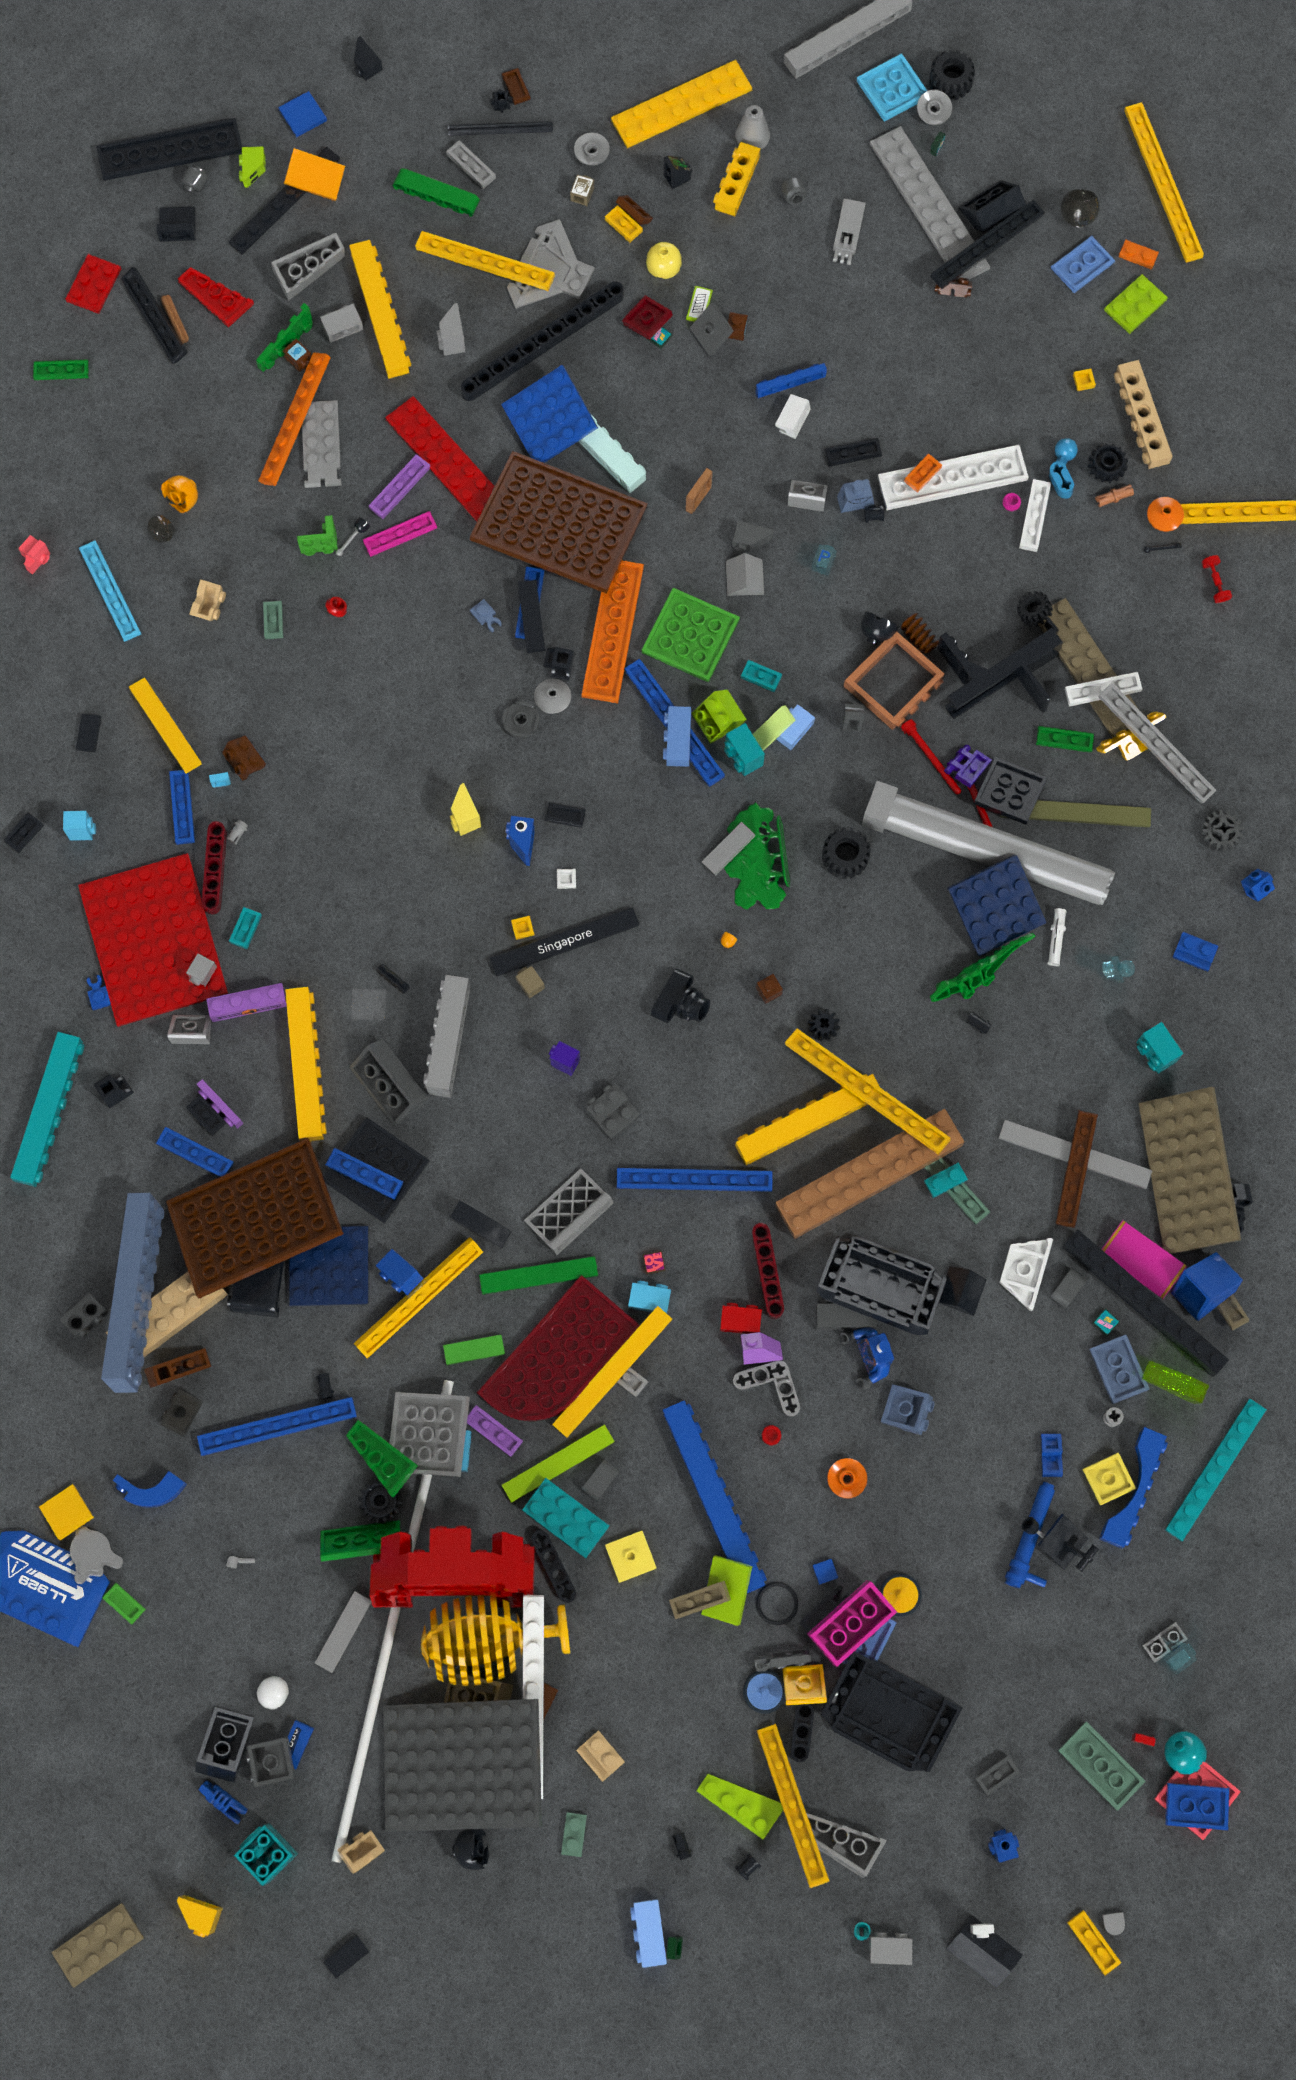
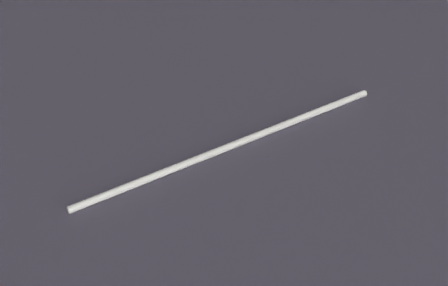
[331,1380,454,1863]

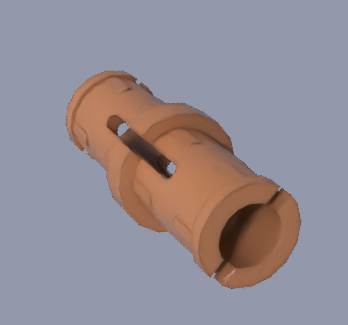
[1095,484,1134,507]

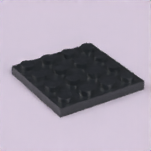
[323,1117,430,1224]

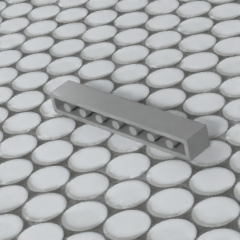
[784,0,913,79]

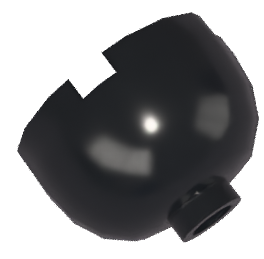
[861,611,899,645]
[452,1829,489,1870]

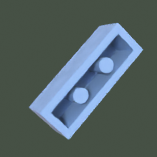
[630,1899,667,1968]

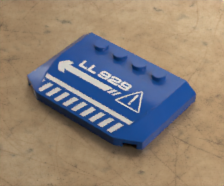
[0,1531,110,1647]

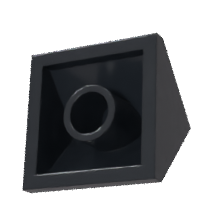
[939,1266,987,1316]

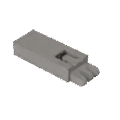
[833,199,866,265]

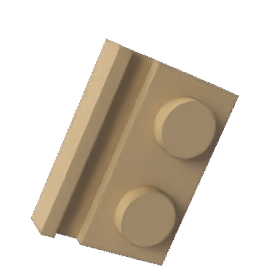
[576,1730,625,1782]

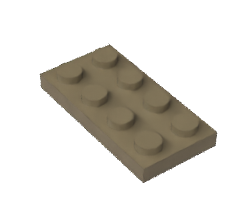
[51,1903,144,1988]

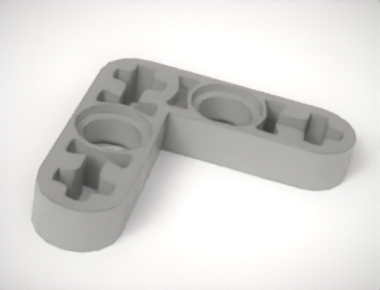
[733,1361,800,1417]

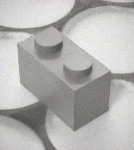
[320,304,363,343]
[869,1932,912,1965]

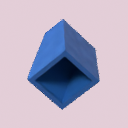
[1171,1252,1243,1321]

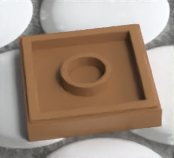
[686,468,712,514]

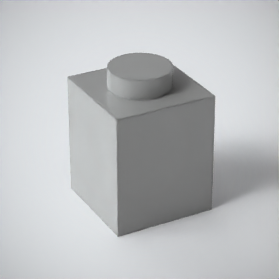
[186,954,217,987]

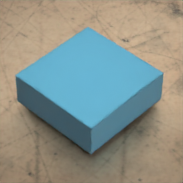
[209,772,231,788]

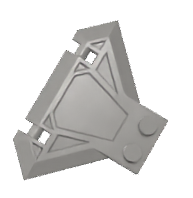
[507,219,595,309]

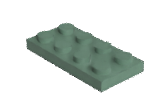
[1058,1721,1146,1811]

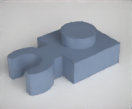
[470,599,502,633]

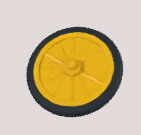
[880,1573,922,1617]

